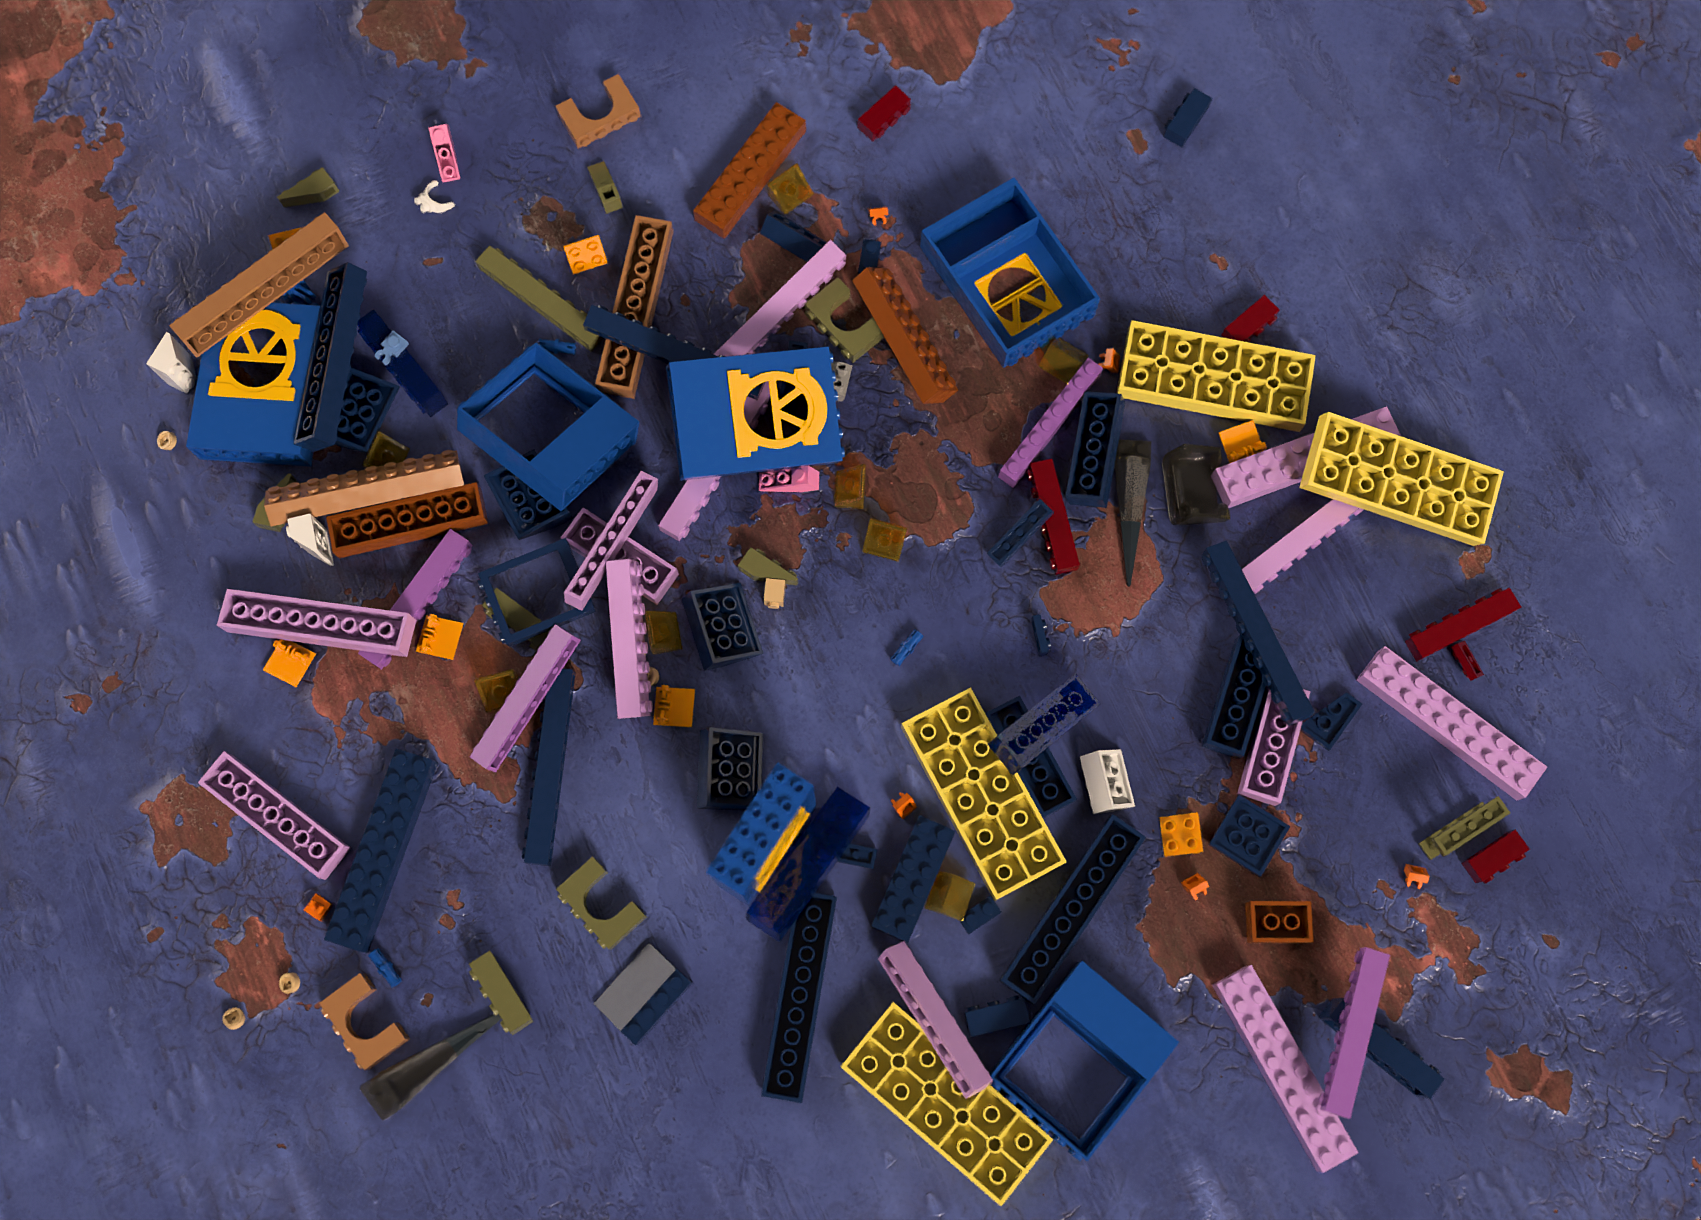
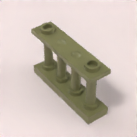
[1418,796,1510,860]

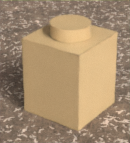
[764,578,786,609]

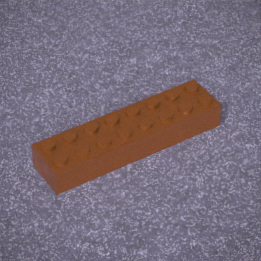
[693,102,806,239]
[852,267,958,404]
[326,482,489,558]

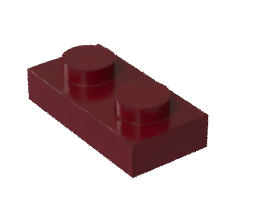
[1451,641,1484,681]

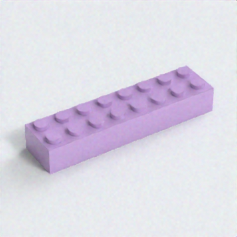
[606,559,653,719]
[198,751,351,880]

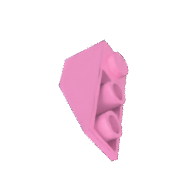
[428,124,461,182]
[759,465,819,492]

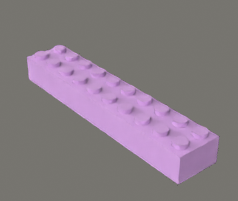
[1211,406,1401,509]
[217,589,416,657]
[1356,646,1547,801]
[1212,965,1358,1173]

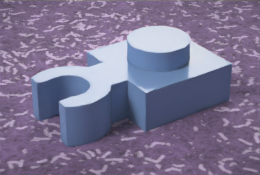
[375,331,409,366]

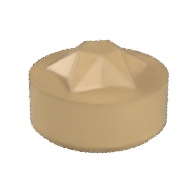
[157,431,177,450]
[647,667,659,686]
[279,972,300,994]
[223,1008,245,1030]

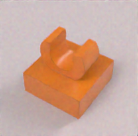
[868,206,888,225]
[1098,348,1120,373]
[891,792,917,820]
[1404,864,1430,889]
[1181,873,1209,900]
[304,893,333,922]

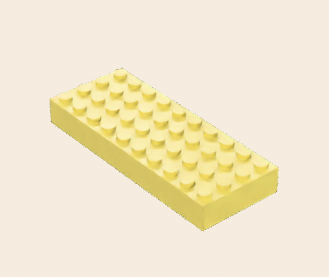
[1117,320,1316,432]
[1299,412,1504,546]
[901,688,1066,901]
[841,1002,1053,1206]

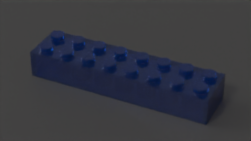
[746,787,871,942]

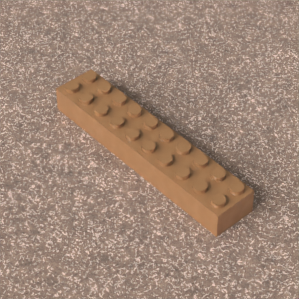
[169,212,349,358]
[595,215,674,399]
[264,450,464,526]

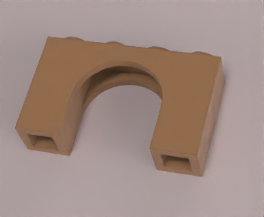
[555,74,641,148]
[320,973,410,1070]

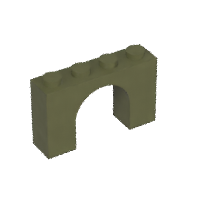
[804,277,884,363]
[556,856,647,950]

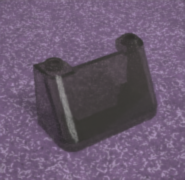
[1162,444,1230,526]

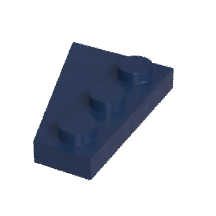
[1300,692,1362,751]

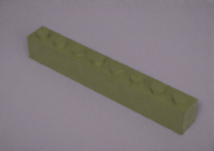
[475,245,603,352]

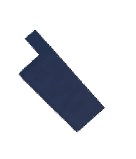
[760,211,828,262]

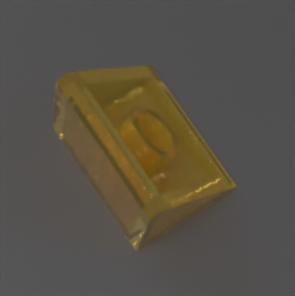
[767,163,814,215]
[1038,338,1089,384]
[362,431,410,469]
[834,464,866,509]
[862,518,907,562]
[645,611,683,655]
[474,669,519,712]
[925,871,975,922]

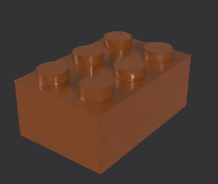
[1245,901,1313,943]

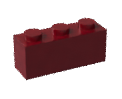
[858,85,911,142]
[1221,294,1280,343]
[1461,829,1530,884]

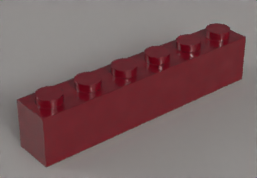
[1026,459,1080,575]
[1405,587,1521,662]

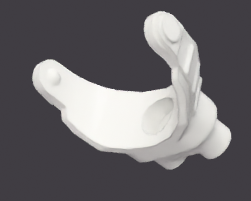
[414,180,455,213]

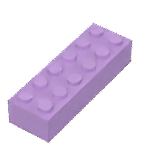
[561,508,679,605]
[1237,686,1310,806]

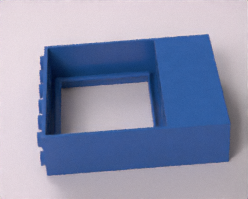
[457,342,639,511]
[989,961,1179,1161]

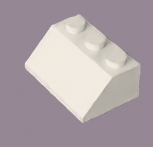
[146,332,197,394]
[286,514,334,566]
[1080,749,1135,814]

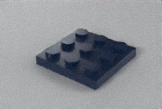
[1208,794,1291,877]

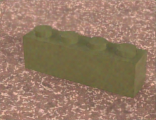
[482,588,549,652]
[469,951,534,1035]

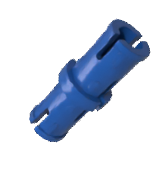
[538,338,576,355]
[890,629,924,666]
[368,948,402,988]

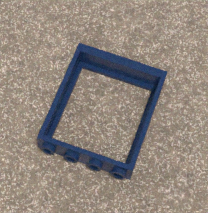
[477,538,596,647]

